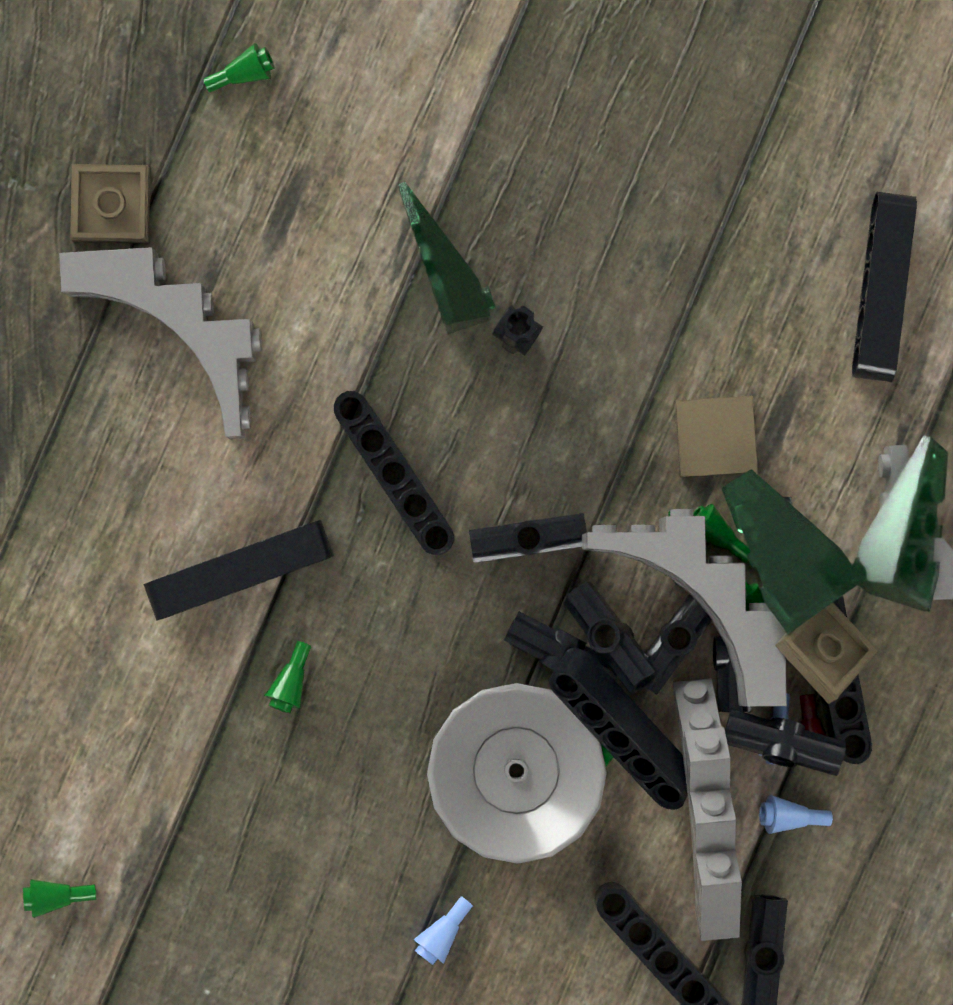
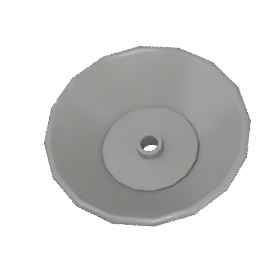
[427,683,607,864]

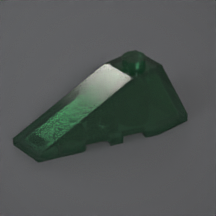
[398,181,495,335]
[851,436,948,612]
[722,469,864,634]

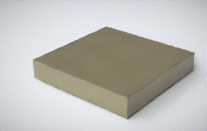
[70,164,150,243]
[675,396,758,478]
[775,593,877,704]

